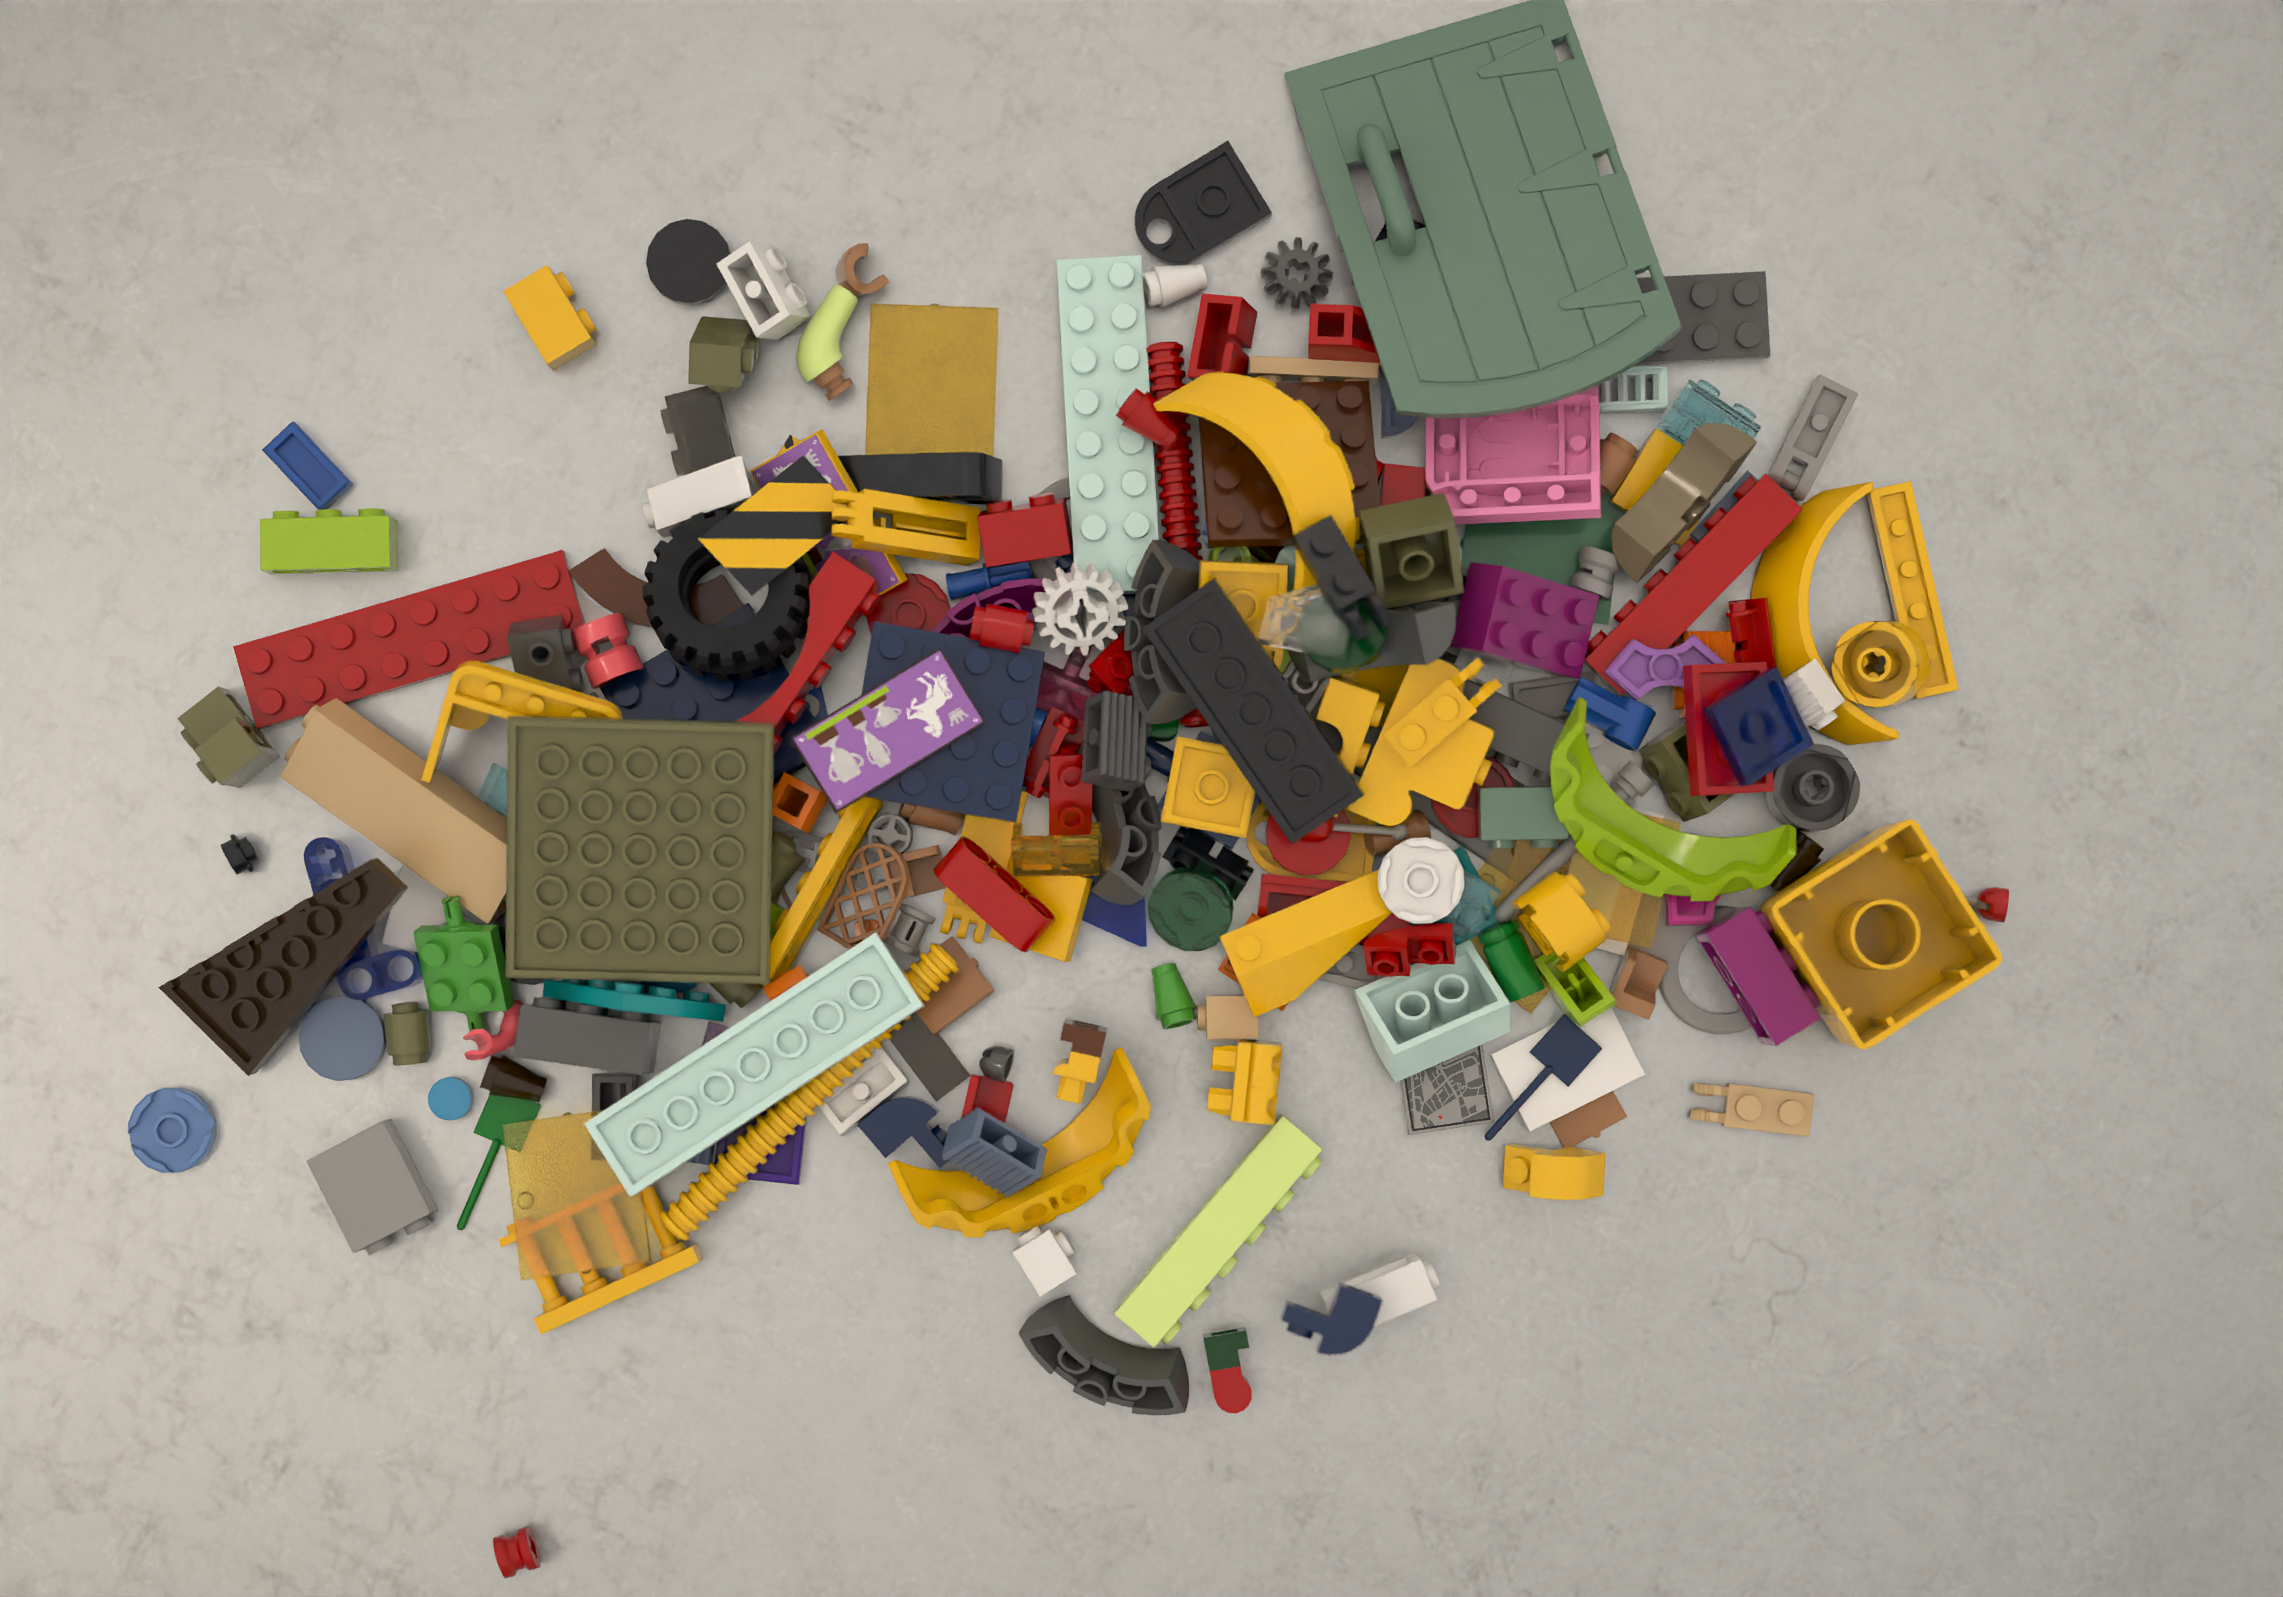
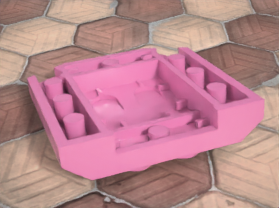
[1425,385,1601,525]

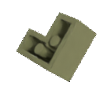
[177,686,280,788]

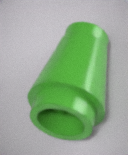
[1151,963,1197,1029]

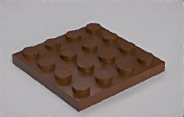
[1198,381,1380,547]

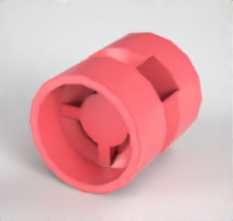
[572,612,644,689]

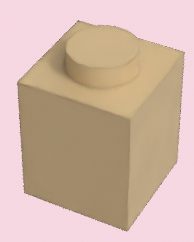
[1197,995,1259,1039]

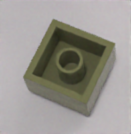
[1359,493,1464,609]

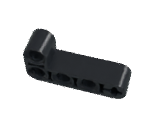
[838,452,1002,505]

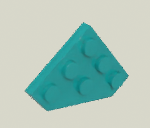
[542,979,726,1022]

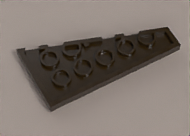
[158,858,408,1076]

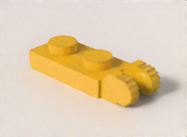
[1382,658,1502,768]

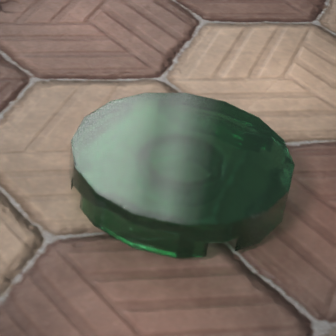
[1148,867,1234,951]

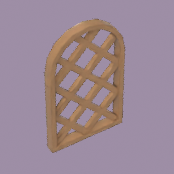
[817,843,910,949]

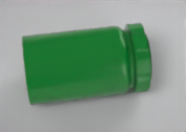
[1478,920,1545,1003]

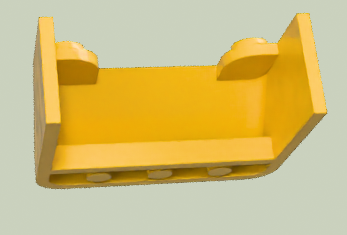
[421,661,623,783]

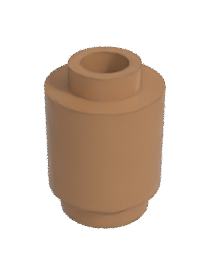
[1600,432,1638,498]

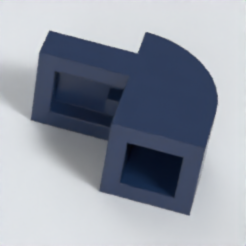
[857,1096,949,1168]
[1280,1282,1383,1355]

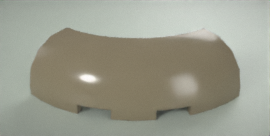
[1611,423,1757,583]

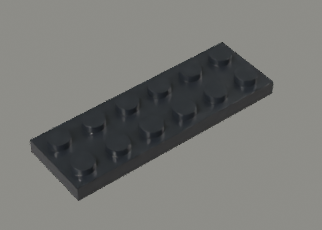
[1142,578,1365,844]

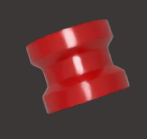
[493,1526,541,1579]

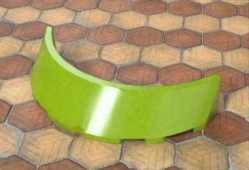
[1550,697,1796,901]

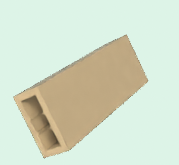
[280,698,507,924]

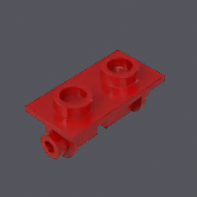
[1726,597,1779,684]
[1087,629,1134,694]
[1023,706,1085,799]
[1049,745,1092,837]

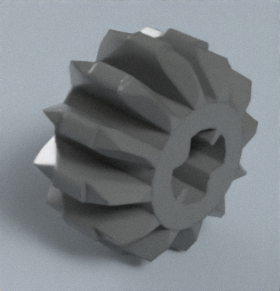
[1260,237,1333,311]

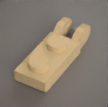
[1690,1083,1814,1137]

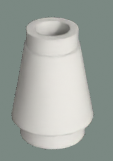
[1142,264,1207,308]

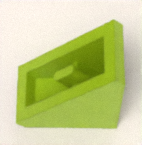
[1534,952,1617,1027]

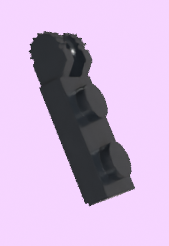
[1291,515,1391,640]

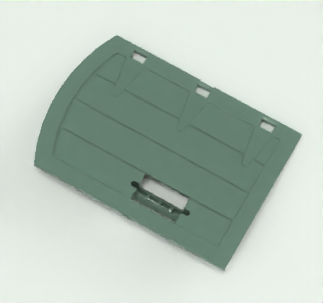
[1284,0,1682,418]

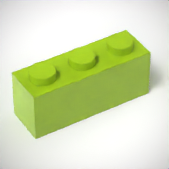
[260,508,398,574]

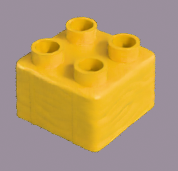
[1759,819,2002,1049]

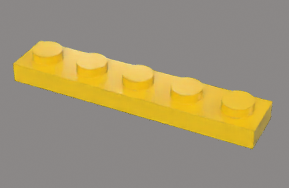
[1867,481,1959,700]
[762,797,883,986]

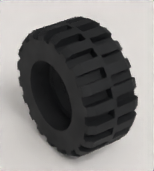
[642,508,812,682]

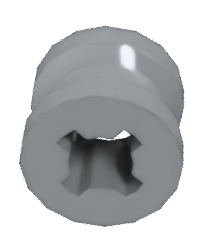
[868,814,913,856]

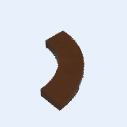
[568,548,743,628]

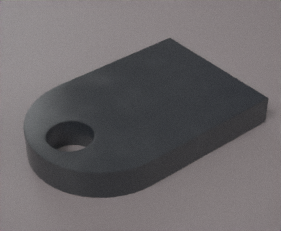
[1135,141,1272,266]

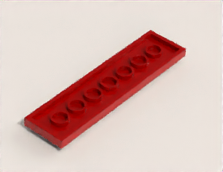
[233,550,585,729]

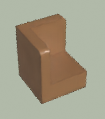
[887,845,946,899]
[1609,946,1667,1020]

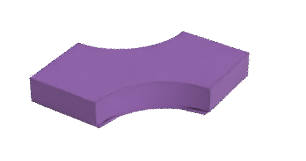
[1603,635,1725,700]

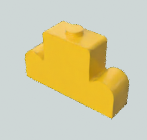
[1347,658,1495,826]

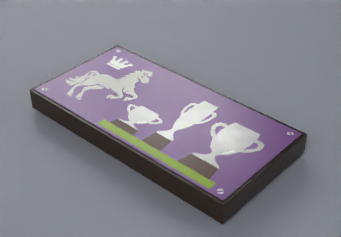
[790,648,986,814]

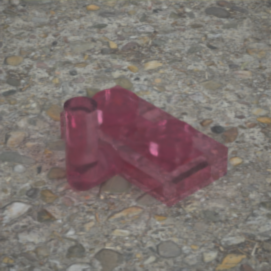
[1036,644,1109,720]

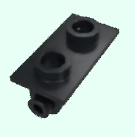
[1162,826,1254,901]

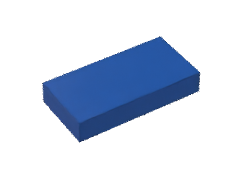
[262,421,354,510]

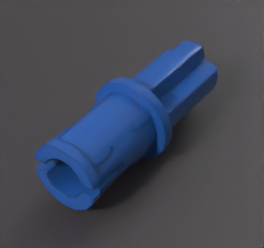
[946,561,1033,601]

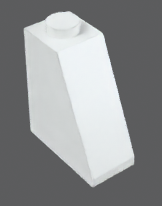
[643,455,756,538]

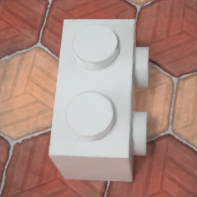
[716,241,811,340]

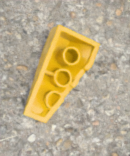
[1220,870,1392,1017]

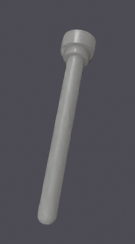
[1494,761,1654,923]

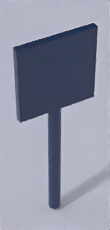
[1484,1014,1603,1141]

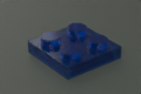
[1703,667,1814,786]

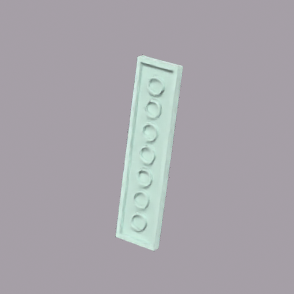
[1056,255,1159,595]
[584,932,925,1197]

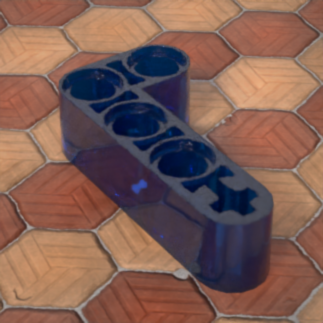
[304,837,423,1000]

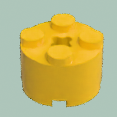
[1832,620,1930,708]
[1511,871,1611,972]

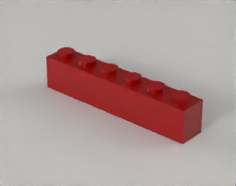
[1584,474,1803,696]

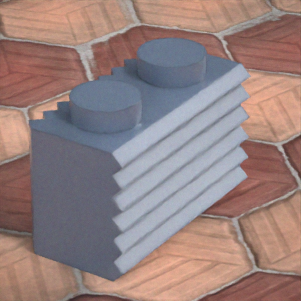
[942,1107,1047,1198]

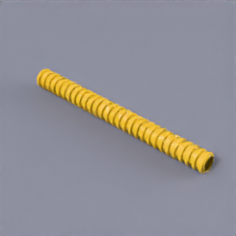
[660,942,959,1241]

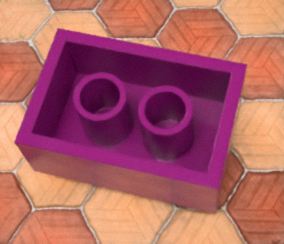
[1450,562,1600,679]
[1694,907,1821,1046]

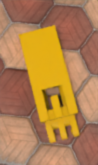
[831,489,981,566]
[940,790,1029,944]

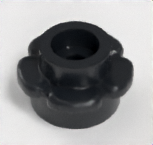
[221,834,258,875]

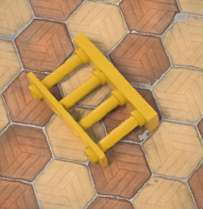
[498,1184,704,1335]

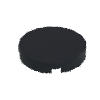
[646,219,731,306]

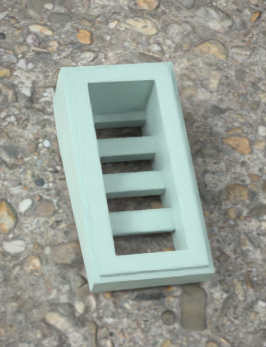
[1599,366,1668,413]

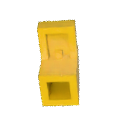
[1503,1144,1606,1200]

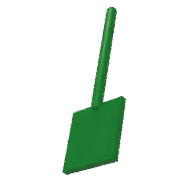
[457,1095,541,1230]

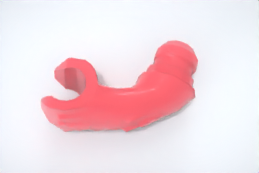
[463,1000,524,1061]

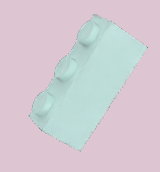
[1354,940,1511,1083]

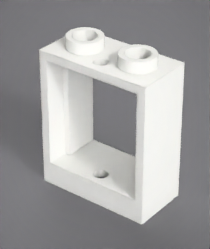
[1320,1253,1441,1326]

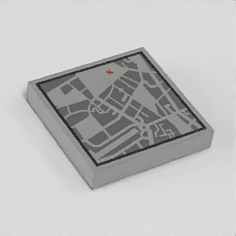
[1400,1044,1494,1135]

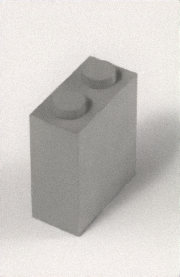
[306,1119,438,1256]

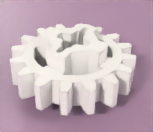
[1032,562,1128,655]

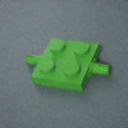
[413,896,514,1031]

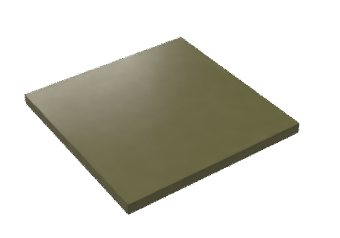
[506,715,774,984]

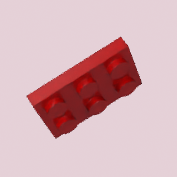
[1683,662,1774,796]

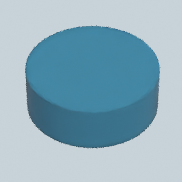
[428,1077,473,1120]

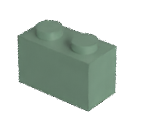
[1477,786,1568,848]

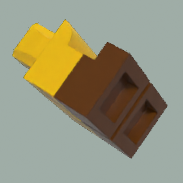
[1052,1018,1108,1104]

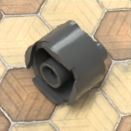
[1765,744,1860,832]

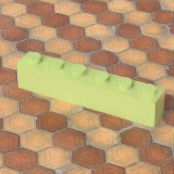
[1114,1114,1323,1348]

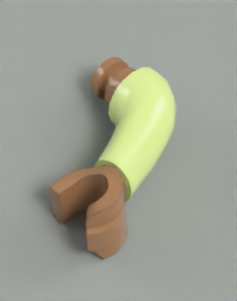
[796,243,889,401]

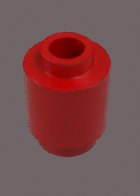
[969,603,1034,653]

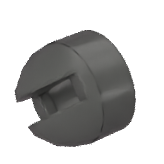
[979,1046,1014,1083]

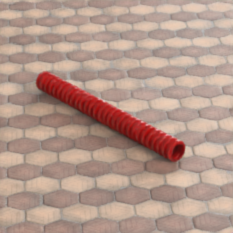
[1146,341,1209,728]

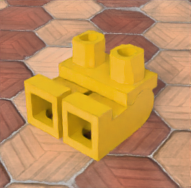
[1207,1039,1283,1125]

